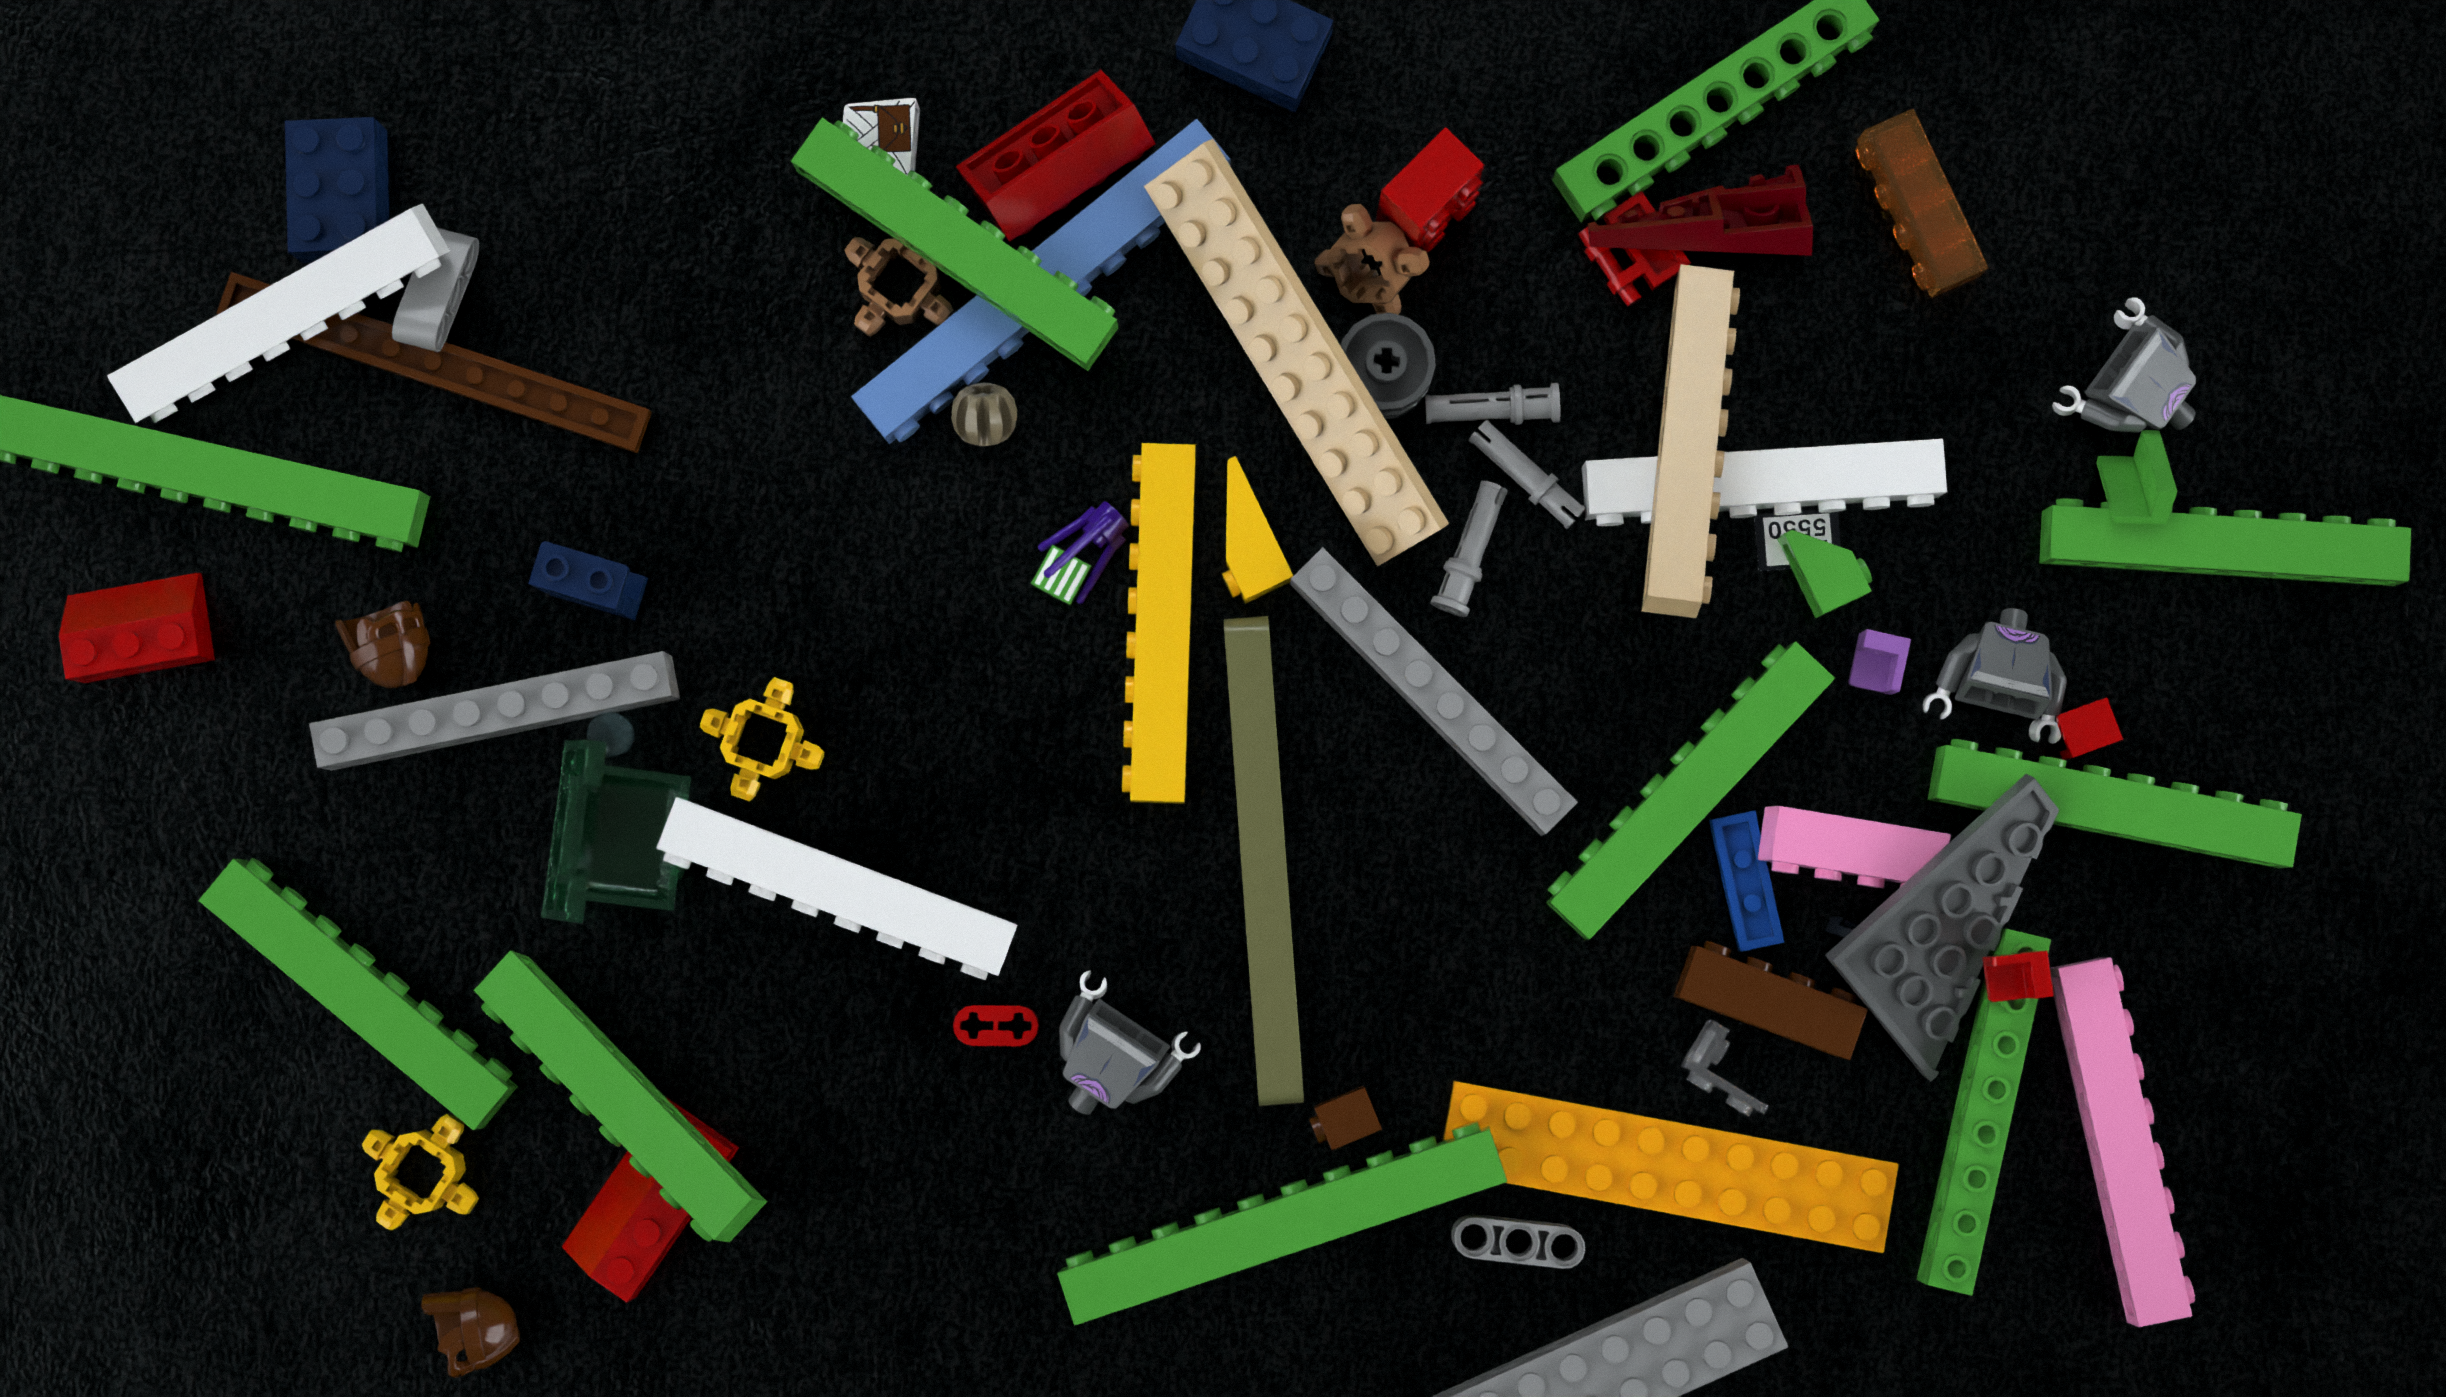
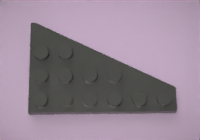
[1825,774,2059,1082]

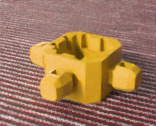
[700,677,825,801]
[362,1113,479,1230]

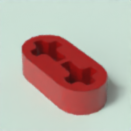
[953,1005,1040,1046]

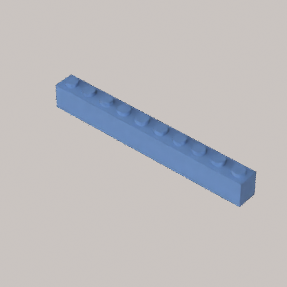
[851,119,1231,444]

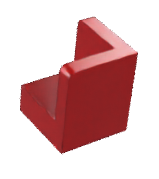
[2056,697,2123,760]
[1982,950,2054,1002]

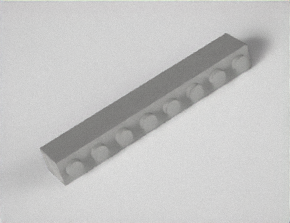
[1290,547,1578,836]
[309,651,680,771]

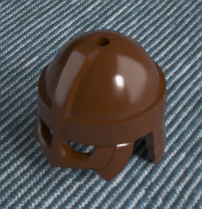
[335,601,431,688]
[421,1287,520,1378]

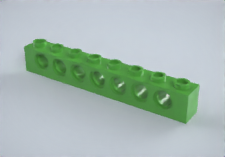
[1552,0,1879,223]
[1916,929,2051,1296]

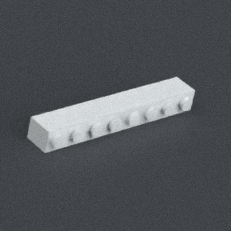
[107,204,450,423]
[1581,439,1947,526]
[657,797,1017,980]

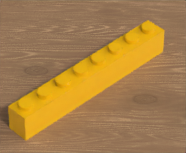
[1122,443,1196,804]

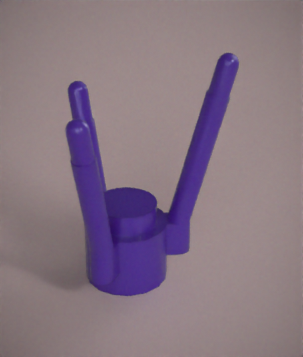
[1038,501,1129,604]

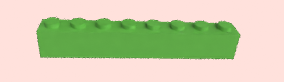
[791,117,1118,371]
[2039,499,2411,586]
[1546,641,1835,940]
[1927,739,2302,868]
[198,858,518,1131]
[474,950,767,1242]

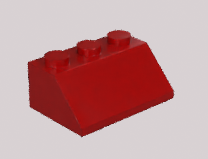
[59,573,215,683]

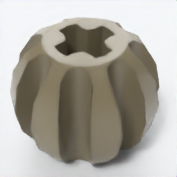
[951,383,1017,446]

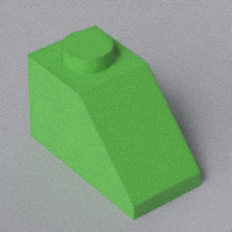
[1777,530,1872,618]

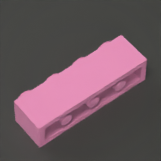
[1757,806,1951,888]

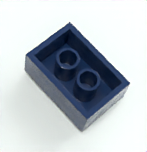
[1175,0,1333,112]
[285,117,389,263]

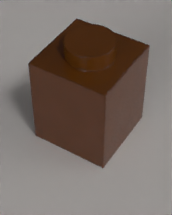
[1309,1086,1382,1150]

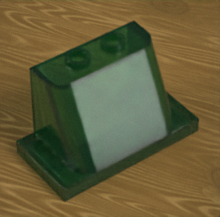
[541,740,691,923]

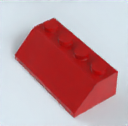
[956,70,1156,242]
[562,1097,739,1302]

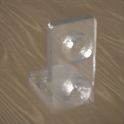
[1681,1020,1769,1116]

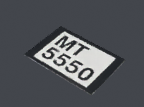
[1754,510,1841,571]

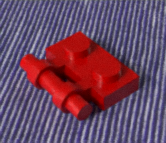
[1578,190,1691,307]

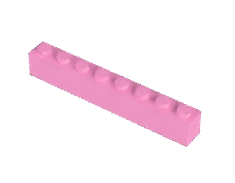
[2050,958,2195,1327]

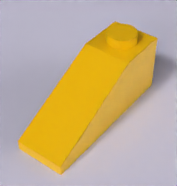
[1222,456,1293,604]

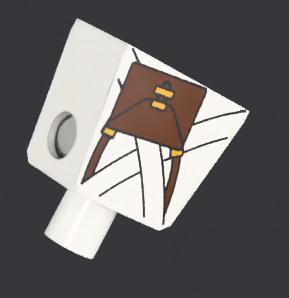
[843,98,920,175]

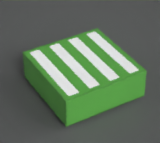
[1031,545,1092,606]

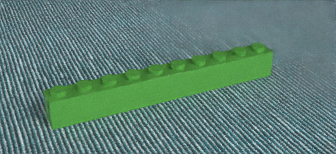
[0,395,430,552]
[1057,1122,1507,1326]

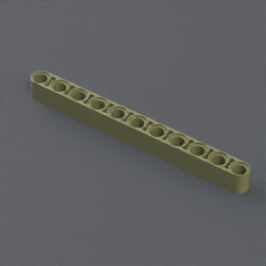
[1223,616,1304,1106]

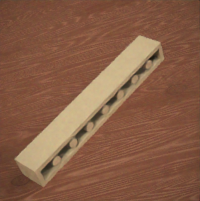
[1642,264,1740,618]

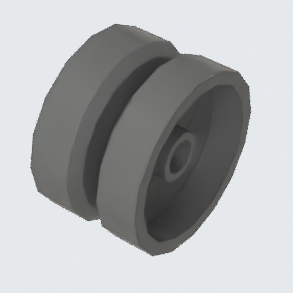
[1341,313,1436,419]

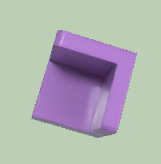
[1848,629,1911,695]

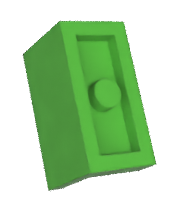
[2096,430,2177,524]

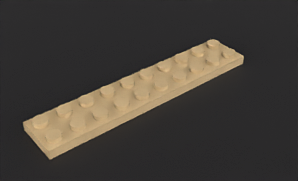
[1144,139,1449,566]

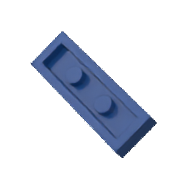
[1709,811,1784,952]

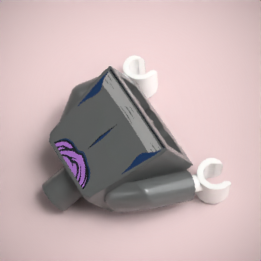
[2052,298,2196,433]
[1923,608,2067,744]
[1059,971,1201,1115]

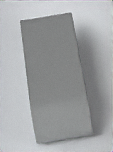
[392,227,479,352]
[1451,1214,1585,1269]

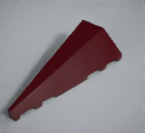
[1588,164,1813,256]

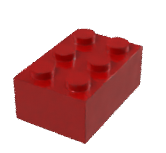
[1376,127,1484,253]

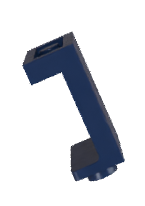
[528,541,648,620]

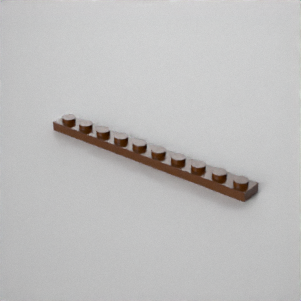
[217,272,652,453]

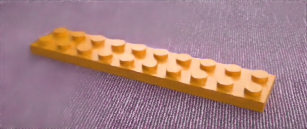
[1443,1081,1899,1253]

